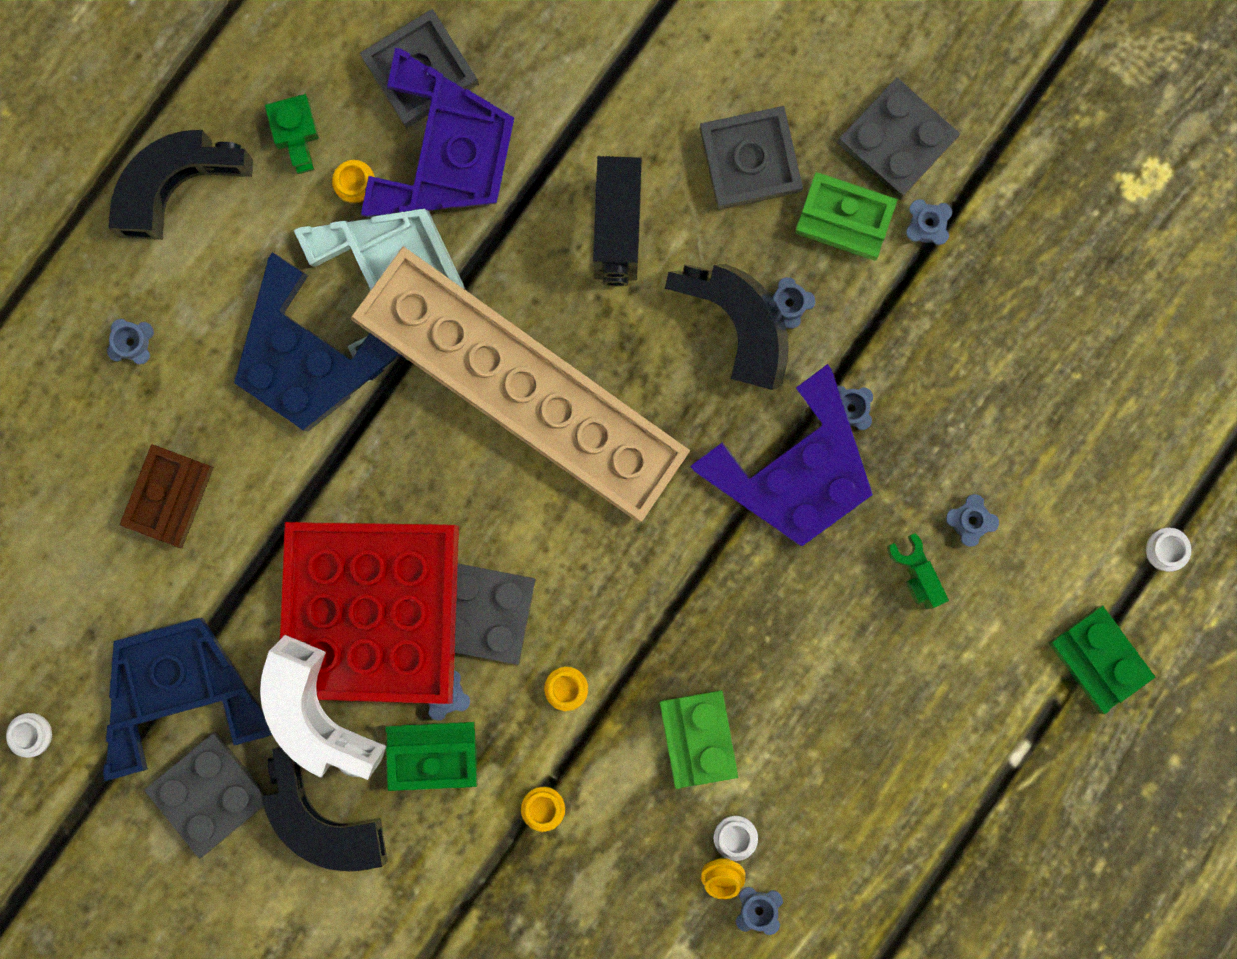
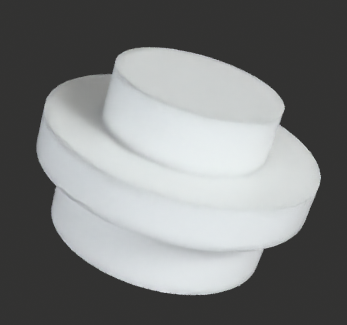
[1146,528,1191,572]
[6,713,52,758]
[713,815,758,861]

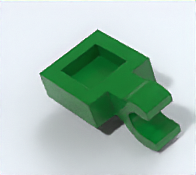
[265,94,319,174]
[887,533,949,609]

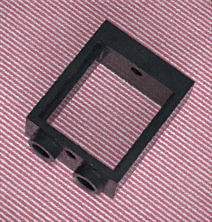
[593,156,642,287]

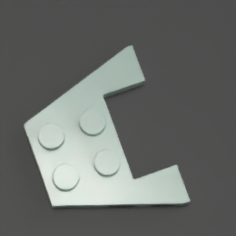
[294,209,465,382]

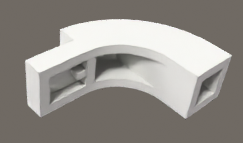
[260,635,386,780]

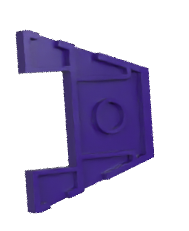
[361,47,514,217]
[690,364,873,546]

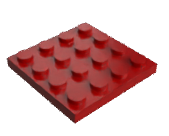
[280,522,459,704]

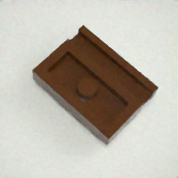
[119,444,214,548]

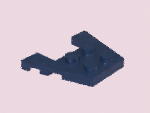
[234,252,402,432]
[103,618,272,781]

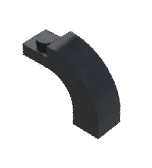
[108,130,253,240]
[665,264,789,390]
[261,746,388,872]

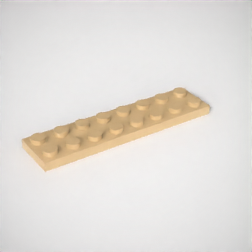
[351,246,690,523]

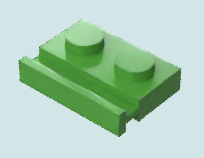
[794,172,898,261]
[659,690,739,789]

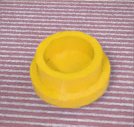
[332,160,375,203]
[544,667,588,711]
[521,787,565,832]
[701,858,746,899]

